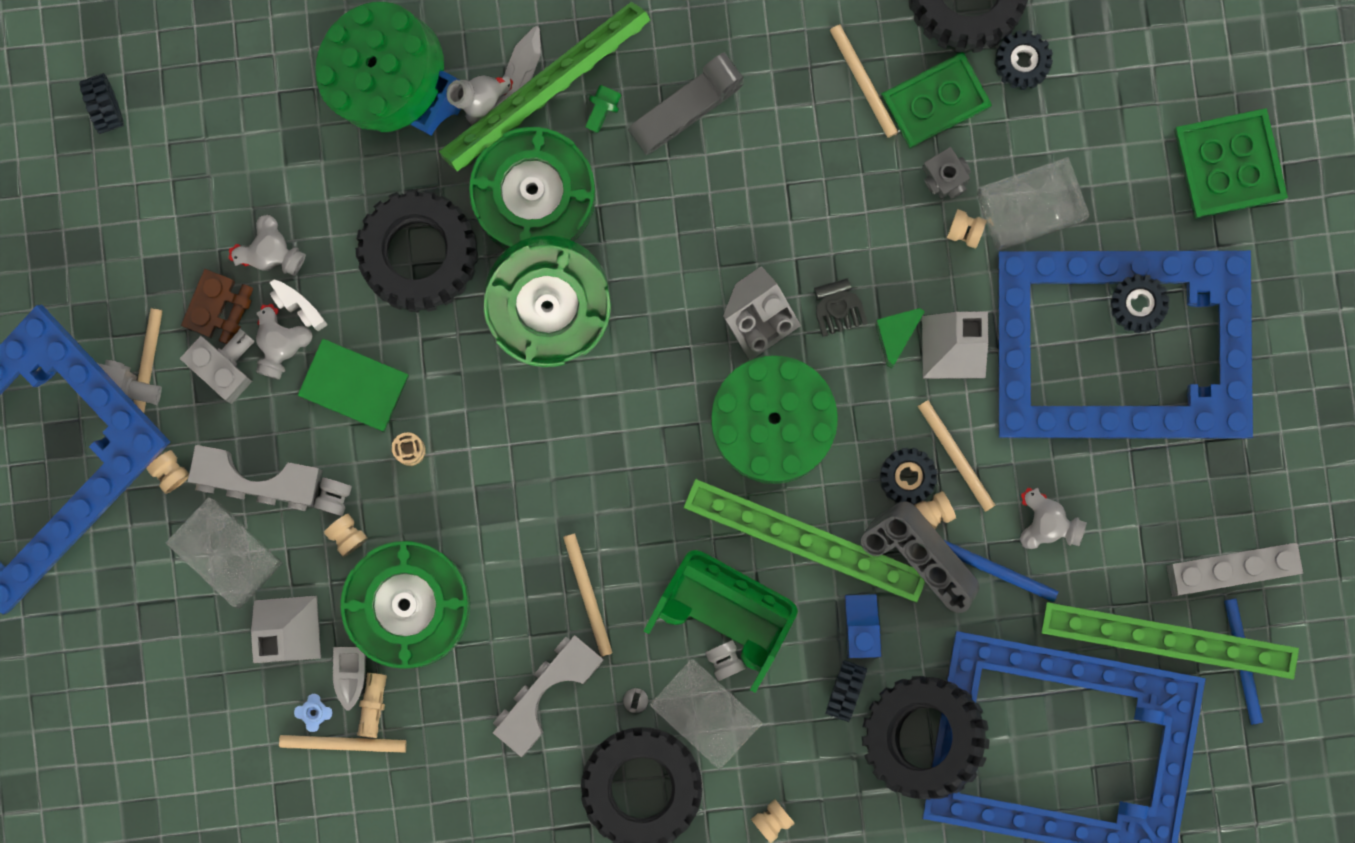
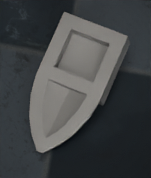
[333,647,366,711]

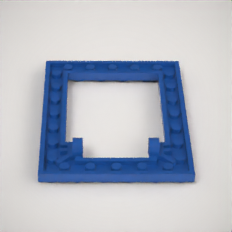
[999,250,1253,439]
[0,304,170,615]
[922,631,1206,843]

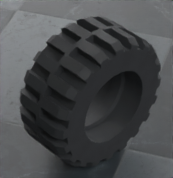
[908,0,1028,53]
[355,189,478,313]
[862,676,990,800]
[581,727,702,843]

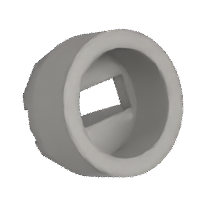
[623,688,649,713]

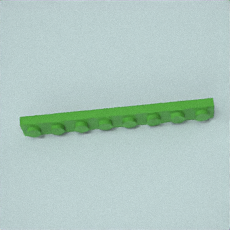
[439,2,651,171]
[684,479,925,603]
[1041,602,1299,680]

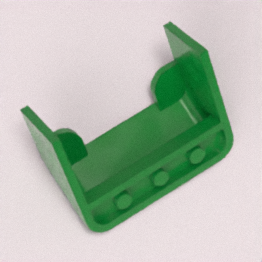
[643,550,798,693]

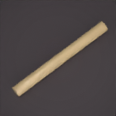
[830,24,898,138]
[133,308,163,413]
[918,400,996,512]
[563,534,613,657]
[279,735,407,753]

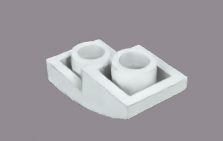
[270,279,328,331]

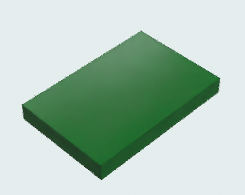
[881,52,992,149]
[298,338,409,433]

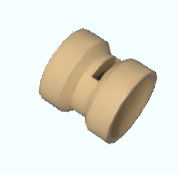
[947,209,987,249]
[392,433,426,466]
[146,450,189,494]
[914,491,956,529]
[324,514,368,557]
[751,799,795,843]

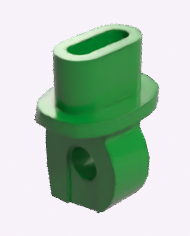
[585,85,622,133]

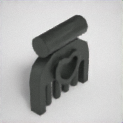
[814,278,868,337]

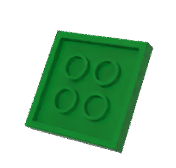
[1174,108,1288,219]

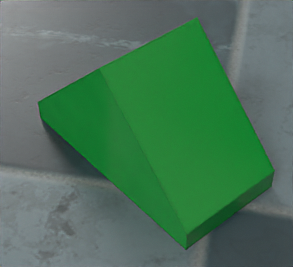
[875,308,925,368]

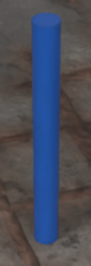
[944,540,1059,603]
[1224,598,1263,725]

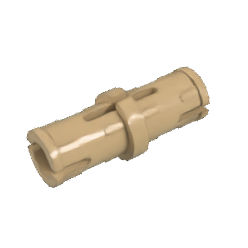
[357,673,387,738]

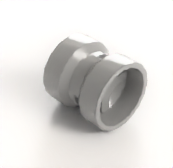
[313,477,352,516]
[705,640,746,681]

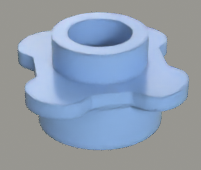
[294,694,332,732]

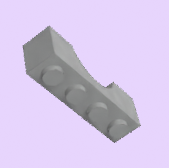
[188,445,323,511]
[1166,543,1303,597]
[493,635,604,757]

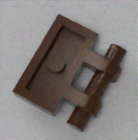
[181,269,254,344]

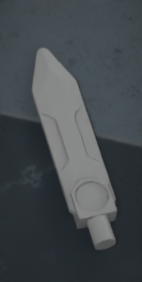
[492,26,541,110]

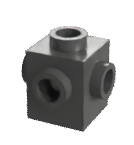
[922,147,971,200]

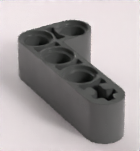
[628,52,744,155]
[861,502,979,613]

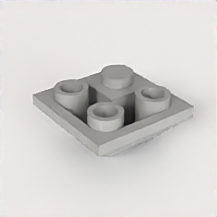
[723,266,801,360]
[922,312,988,379]
[251,596,322,663]

